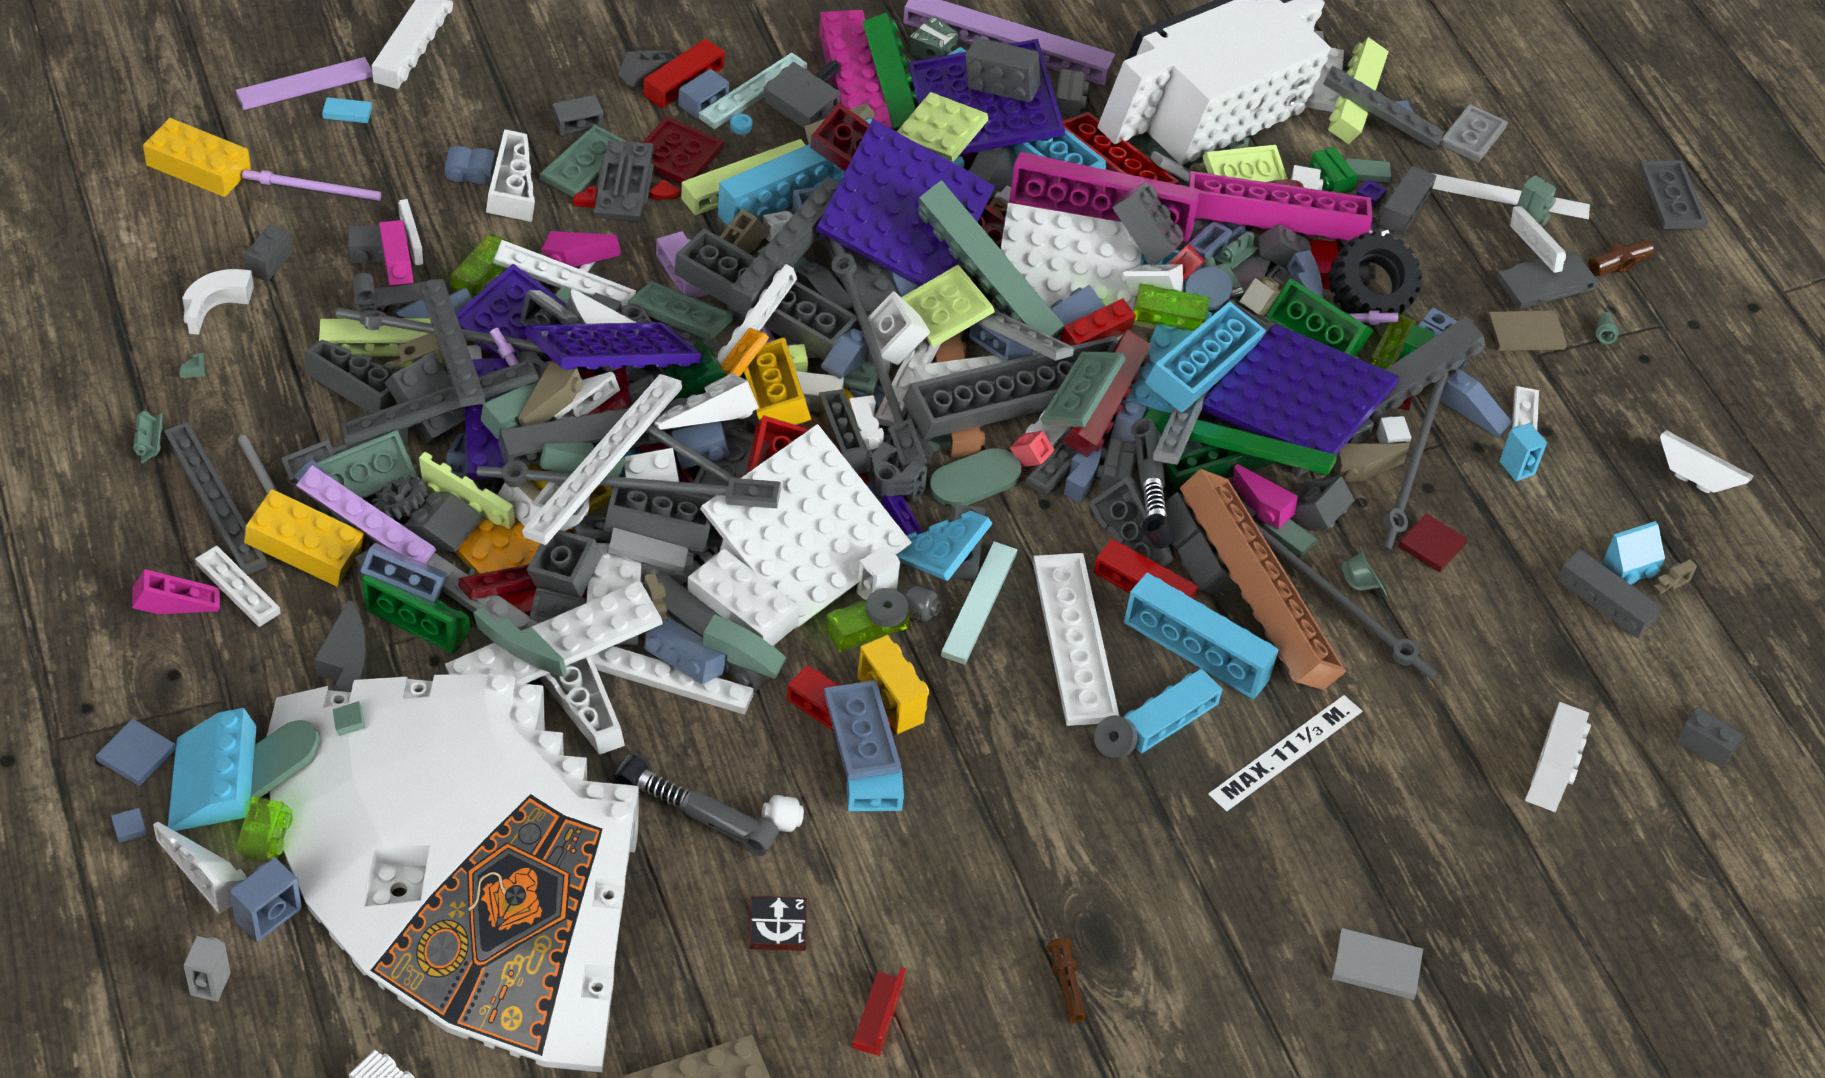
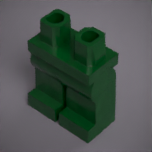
[664,339,727,401]

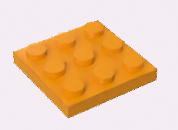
[455,517,540,575]

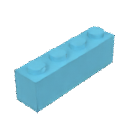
[1124,668,1222,754]

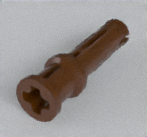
[1047,937,1086,1023]

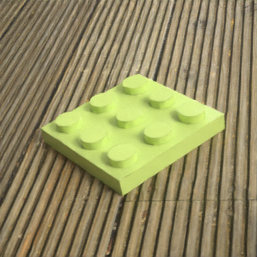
[897,92,988,162]
[901,265,995,348]

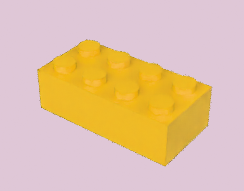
[143,118,251,197]
[744,337,811,425]
[244,489,365,587]

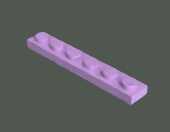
[296,465,436,564]

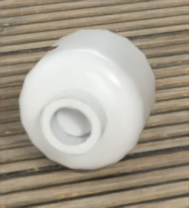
[762,795,804,832]

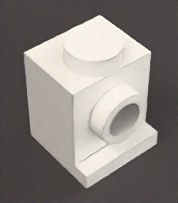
[763,211,793,242]

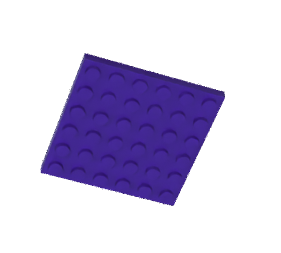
[908,39,1065,155]
[815,119,995,287]
[1201,324,1399,455]

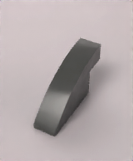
[314,600,367,704]

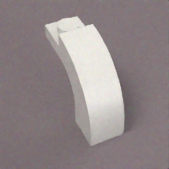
[182,269,254,335]

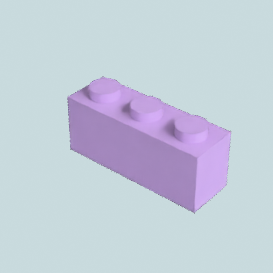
[656,231,708,298]

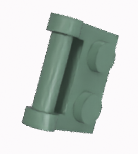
[828,361,879,396]

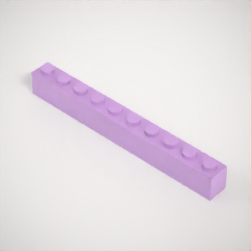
[903,0,1116,86]

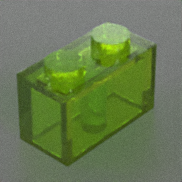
[235,797,293,862]

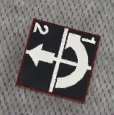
[750,896,807,951]

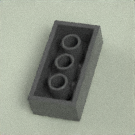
[603,476,712,553]

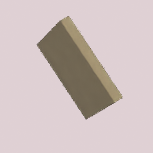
[1487,311,1567,351]

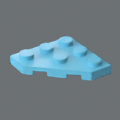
[896,511,992,581]

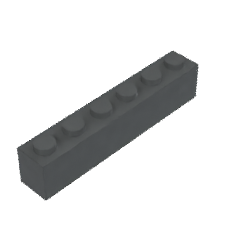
[1369,316,1485,422]
[644,572,771,693]

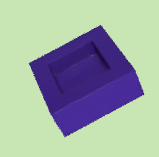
[1356,179,1387,207]

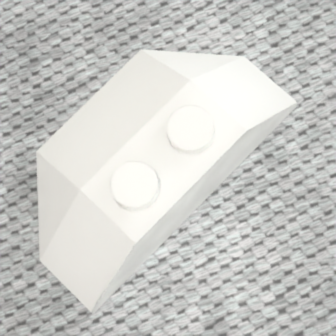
[1660,430,1753,493]

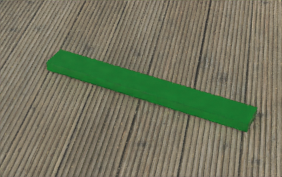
[1144,408,1337,475]

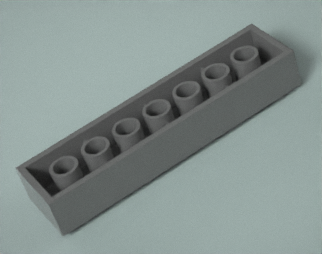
[674,228,859,361]

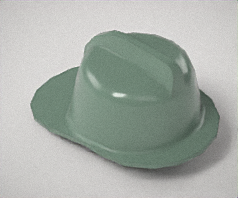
[1341,546,1388,599]

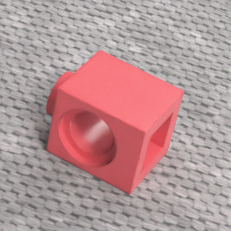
[1010,431,1055,467]

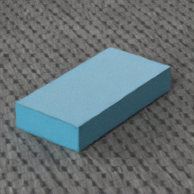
[322,97,372,123]

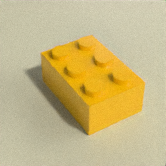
[857,635,929,734]

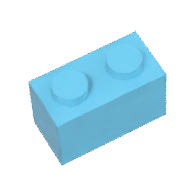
[1499,423,1547,481]
[846,769,904,811]

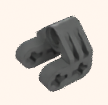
[870,442,927,502]

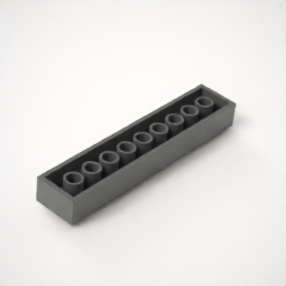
[902,336,1118,440]

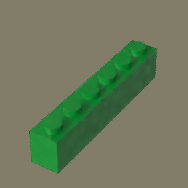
[862,12,918,132]

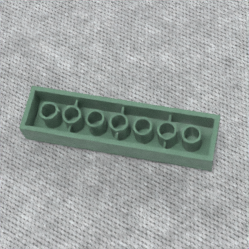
[918,180,1064,339]

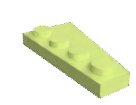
[419,452,515,529]

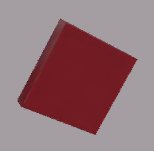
[1398,513,1468,572]

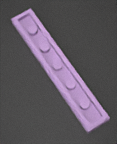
[236,57,373,110]

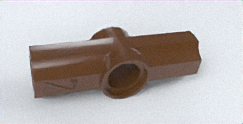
[1588,239,1654,276]

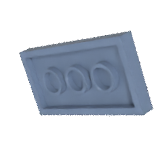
[824,680,901,781]

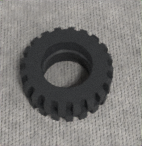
[1328,231,1422,324]

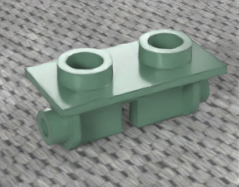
[1214,231,1259,269]
[133,411,163,464]

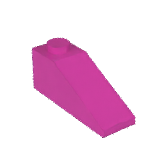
[379,220,414,287]
[542,231,621,267]
[1233,464,1297,530]
[132,569,220,614]

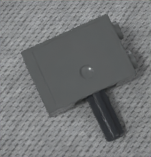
[763,60,841,129]

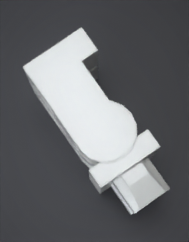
[849,395,884,472]

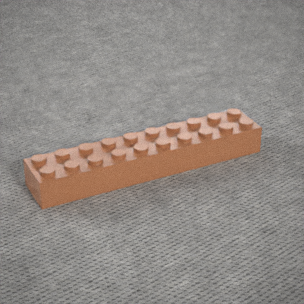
[1180,469,1346,690]

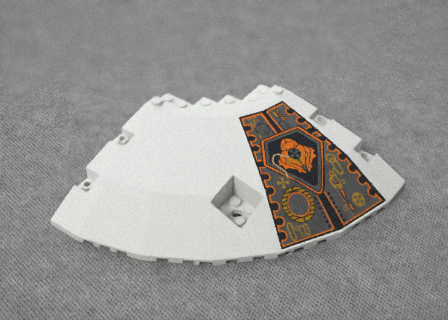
[267,674,639,1072]

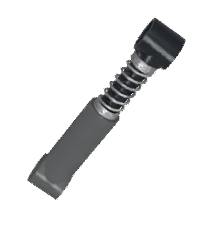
[1131,418,1175,549]
[612,754,779,856]

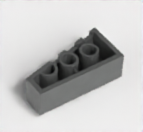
[305,339,398,414]

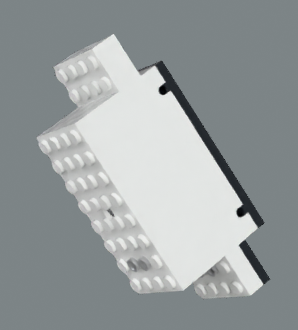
[1097,0,1331,165]

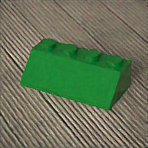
[1265,278,1373,357]
[362,575,470,654]

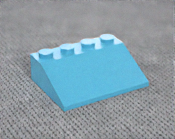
[168,708,256,831]

